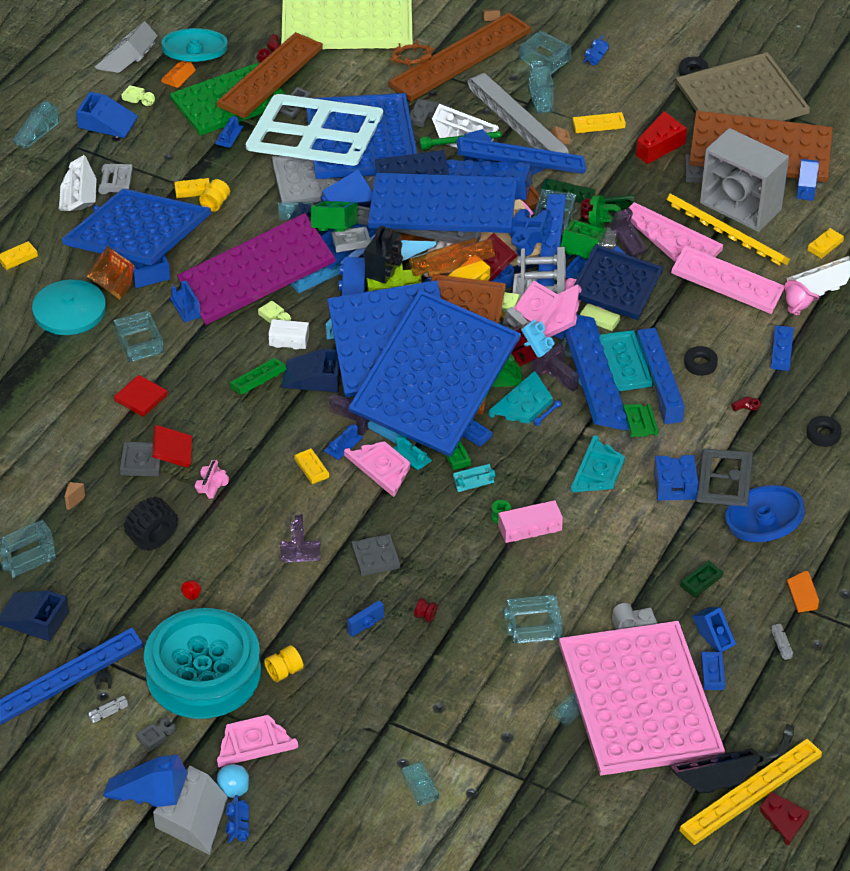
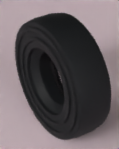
[679,57,709,76]
[684,346,718,376]
[807,416,842,447]

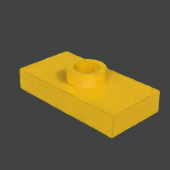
[294,448,329,484]

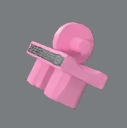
[195,460,229,499]

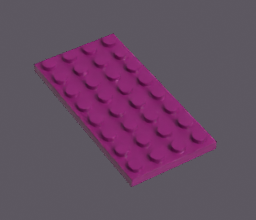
[177,213,336,325]

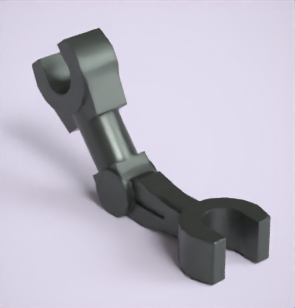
[77,641,112,689]
[756,724,795,770]

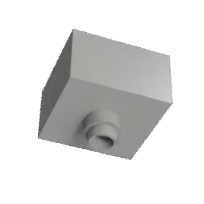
[700,128,789,232]

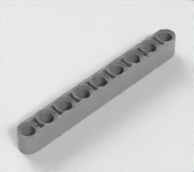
[468,73,569,154]

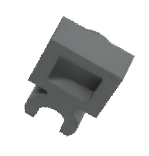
[136,717,176,752]

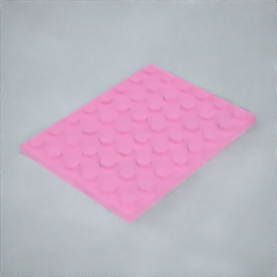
[559,621,725,776]

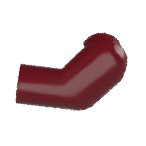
[267,34,280,51]
[731,397,761,412]

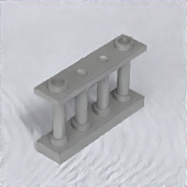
[518,247,566,297]

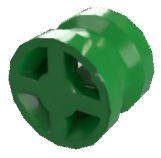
[491,500,511,524]

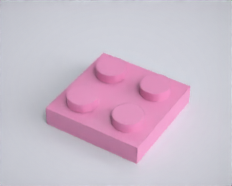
[514,280,563,325]

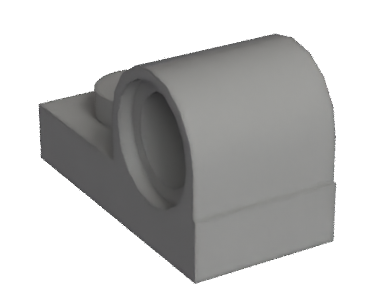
[611,603,657,630]

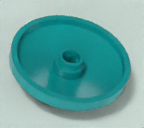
[162,28,228,62]
[32,279,106,335]

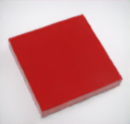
[114,375,168,417]
[152,425,192,468]

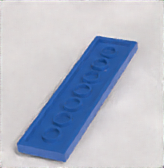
[564,314,628,431]

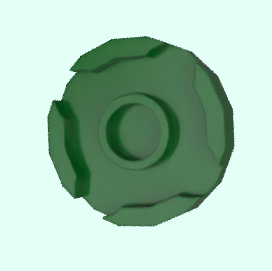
[589,195,622,228]

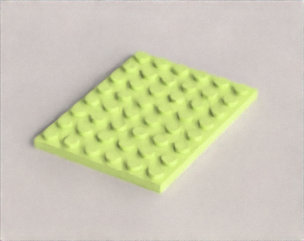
[281,0,413,49]

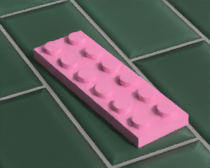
[671,245,785,314]

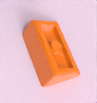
[161,61,196,88]
[787,571,819,612]

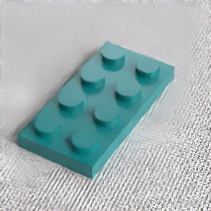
[599,330,653,391]

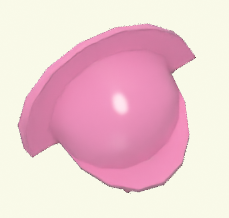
[785,280,819,315]

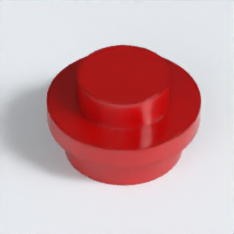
[181,580,201,600]

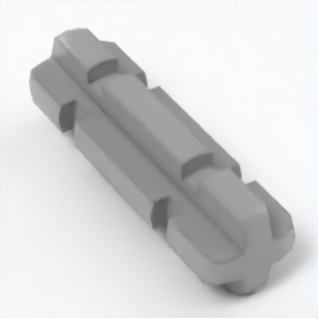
[771,623,793,660]
[88,695,128,723]

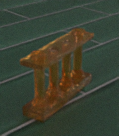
[409,238,495,277]

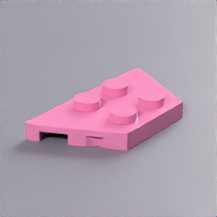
[528,284,582,338]
[344,441,410,496]
[217,715,298,767]

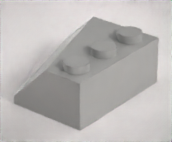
[95,21,158,73]
[153,766,228,855]

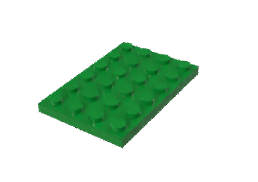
[169,62,286,136]

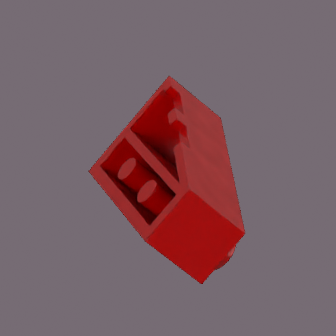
[636,111,687,164]

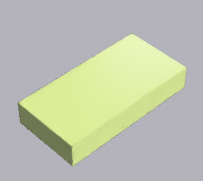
[580,303,621,331]

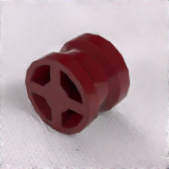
[580,199,593,221]
[414,598,438,623]

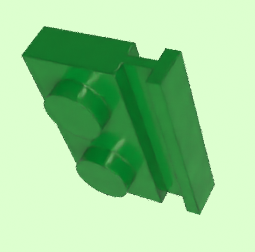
[623,404,659,437]

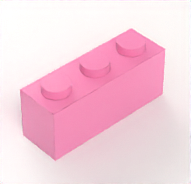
[498,500,563,543]

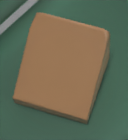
[482,9,500,22]
[550,126,571,144]
[64,482,85,510]

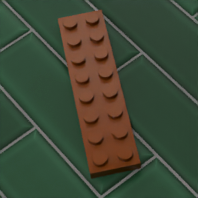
[217,32,323,118]

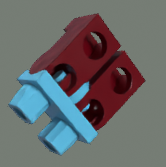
[511,319,555,367]

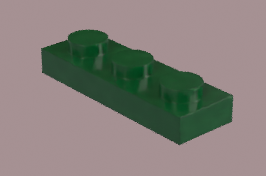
[540,178,596,203]

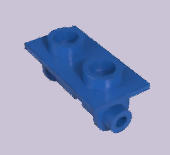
[583,35,609,65]
[215,116,243,148]
[324,424,363,460]
[226,795,249,843]

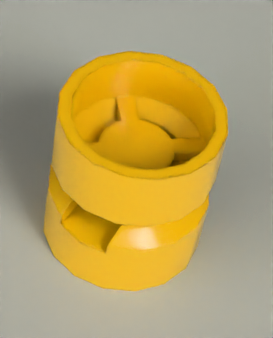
[199,179,230,212]
[264,645,303,683]

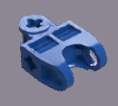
[509,209,552,256]

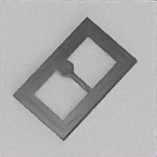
[696,448,753,507]

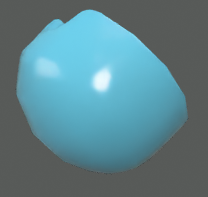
[217,764,249,798]

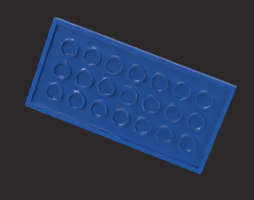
[368,173,517,233]

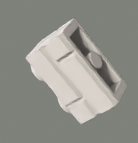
[269,319,309,349]

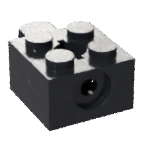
[364,225,403,284]

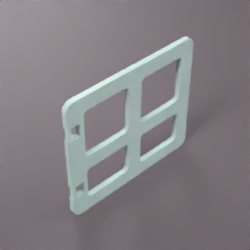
[246,94,383,166]

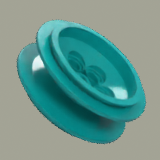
[144,608,261,719]

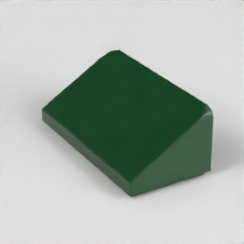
[604,194,635,212]

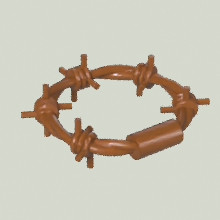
[389,40,435,68]

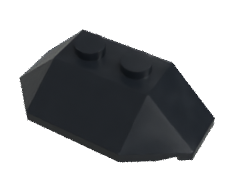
[670,748,760,793]

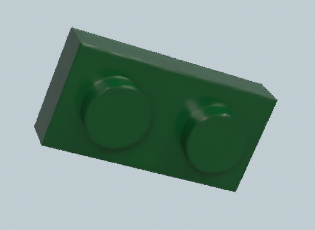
[680,560,723,597]

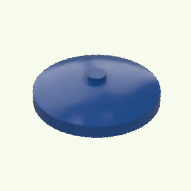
[725,485,805,542]

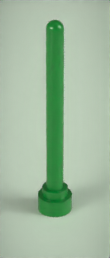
[420,131,502,151]

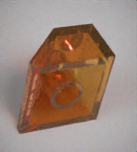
[86,246,134,300]

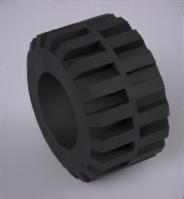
[124,497,179,551]

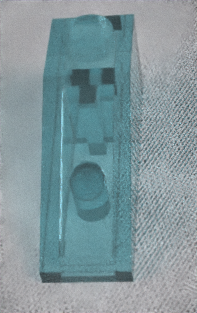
[13,101,60,149]

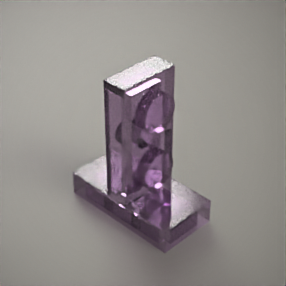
[607,208,648,257]
[532,344,579,392]
[329,394,370,436]
[280,514,321,562]

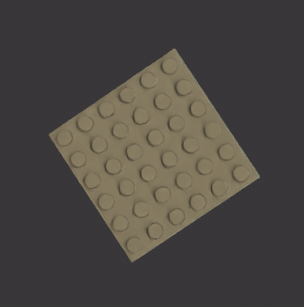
[676,52,810,121]

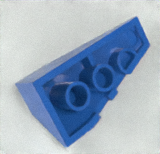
[103,755,188,807]

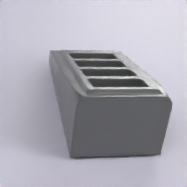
[279,87,312,119]

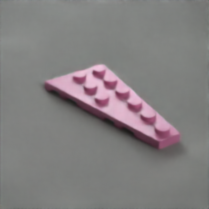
[624,202,723,263]

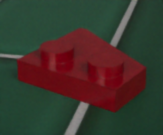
[760,792,810,846]

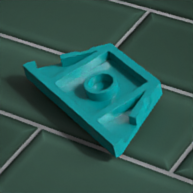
[489,371,553,424]
[571,435,625,492]

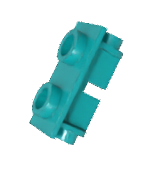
[393,436,432,470]
[453,464,496,492]

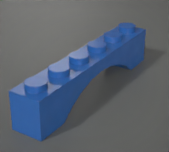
[637,328,685,424]

